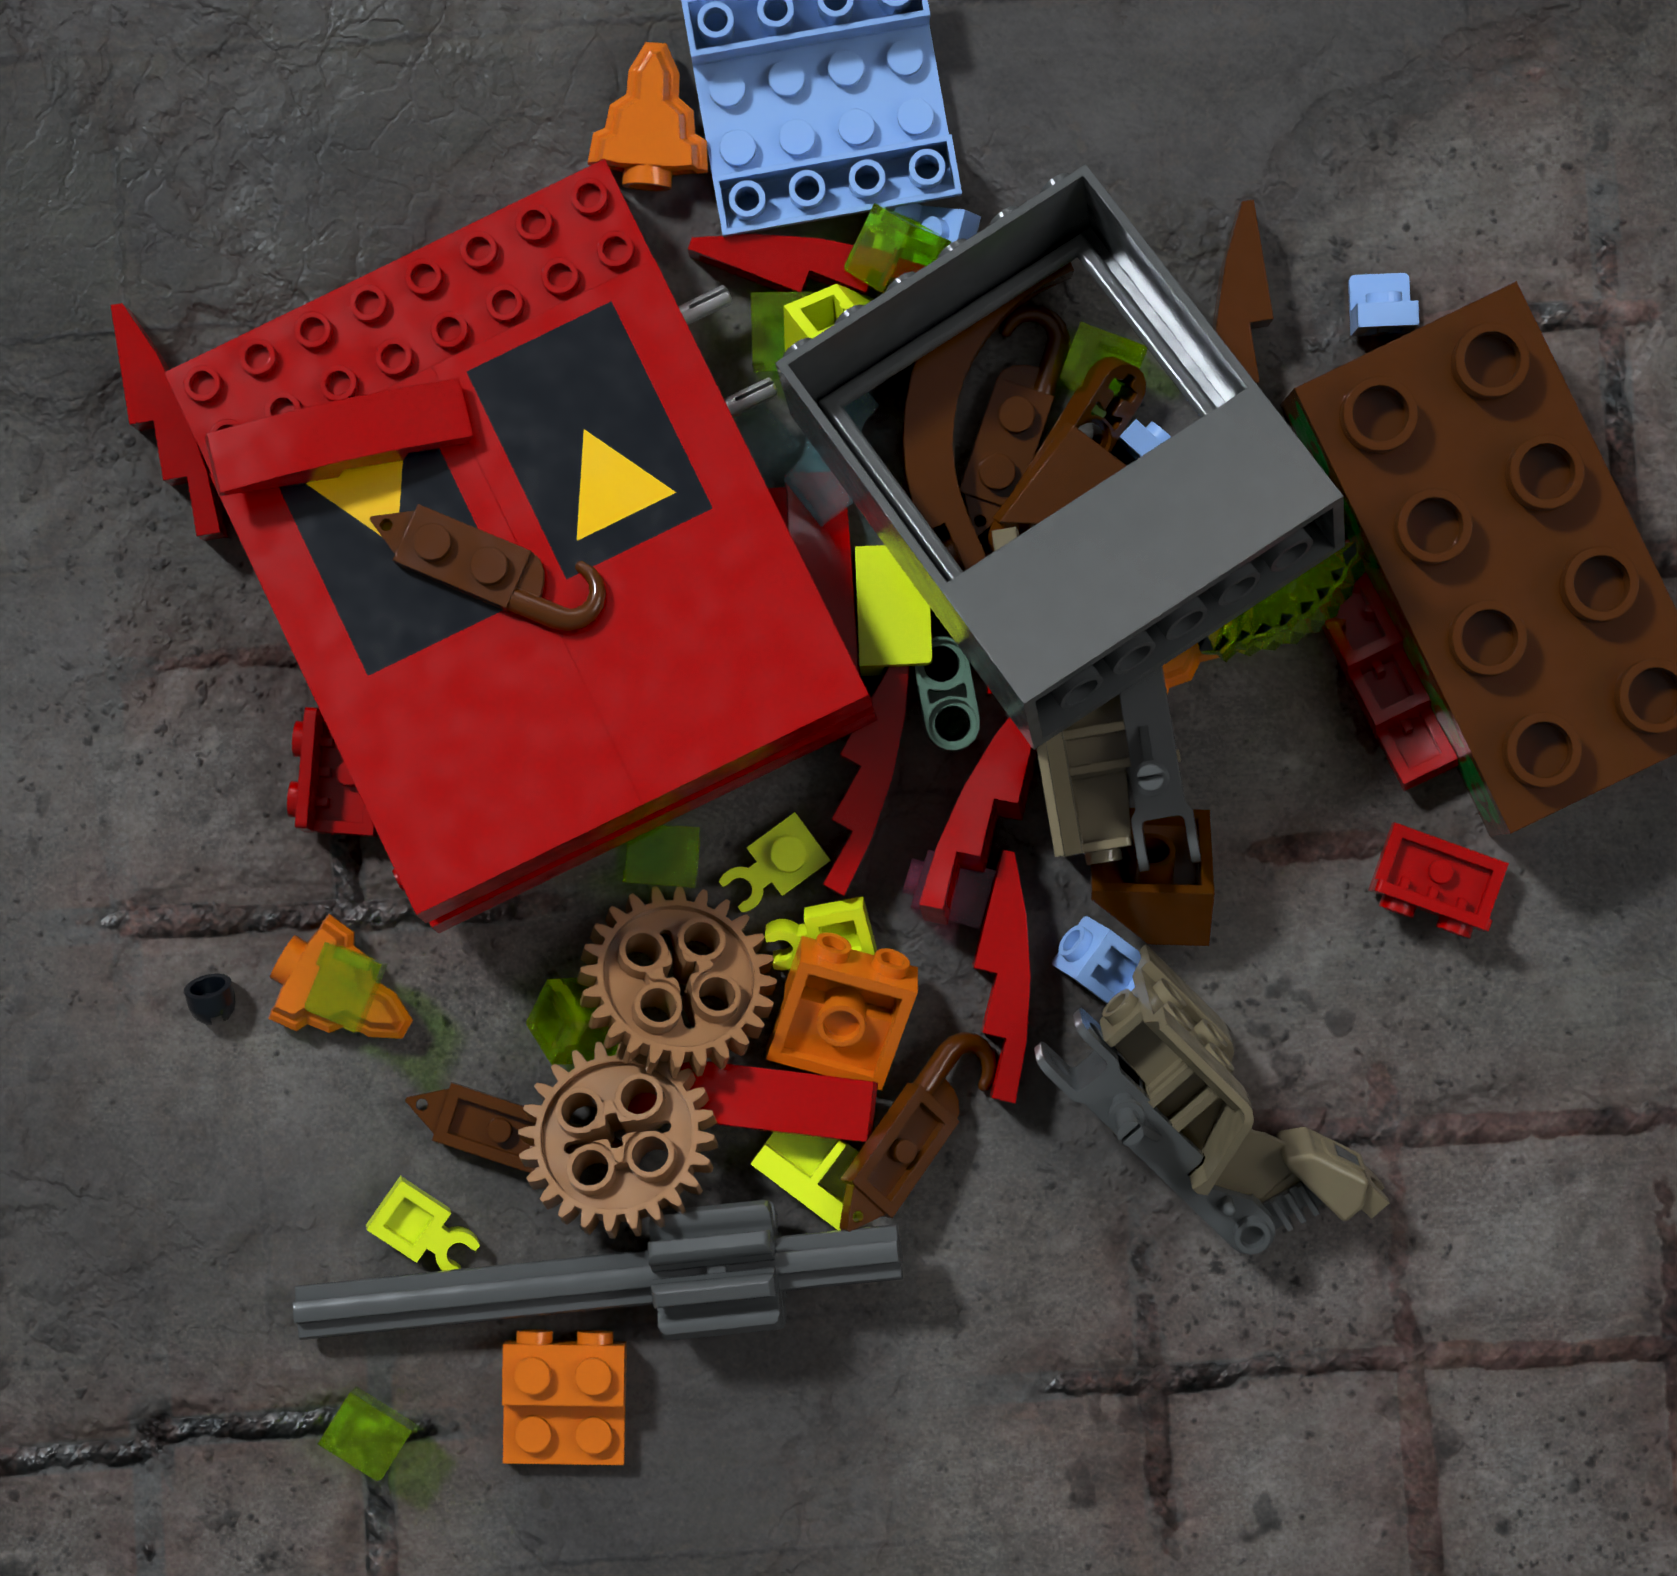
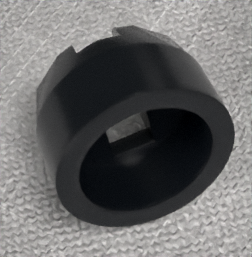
[184,973,236,1025]

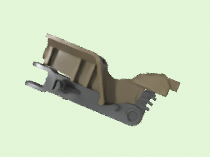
[991,527,1202,872]
[1034,944,1390,1255]

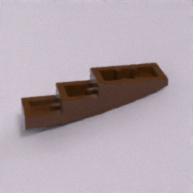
[1212,199,1274,385]

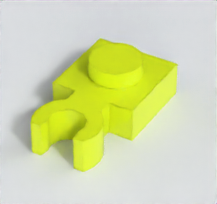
[719,812,831,913]
[765,896,877,971]
[366,1175,480,1271]

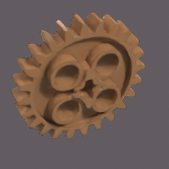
[577,885,777,1078]
[518,1042,718,1239]

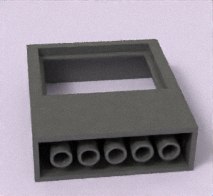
[775,164,1345,749]

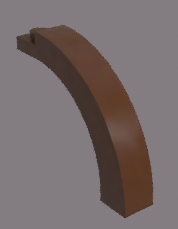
[902,262,1074,572]

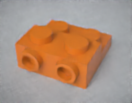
[766,933,918,1091]
[502,1329,627,1465]

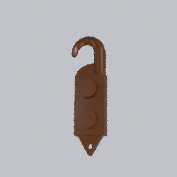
[959,305,1070,537]
[370,504,606,632]
[839,1032,997,1232]
[405,1082,623,1173]

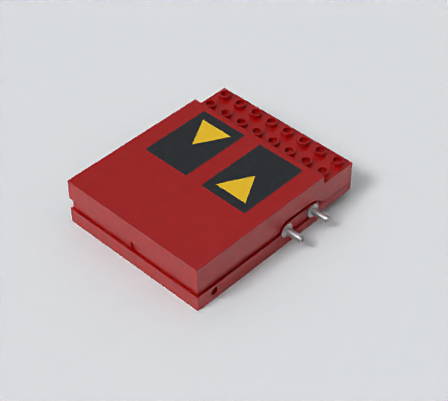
[164,159,877,933]

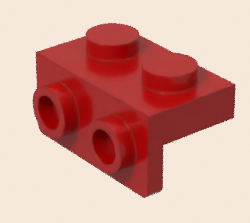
[287,707,377,837]
[1368,822,1509,939]

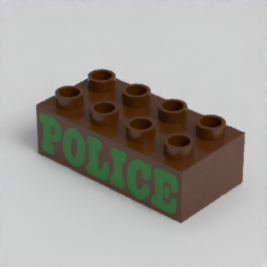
[1280,281,1677,837]

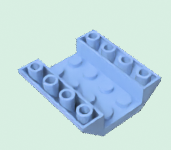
[681,0,962,237]

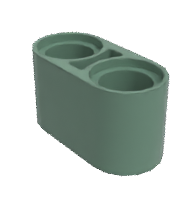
[914,637,980,752]

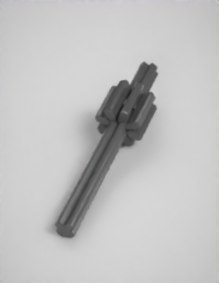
[293,1200,903,1340]

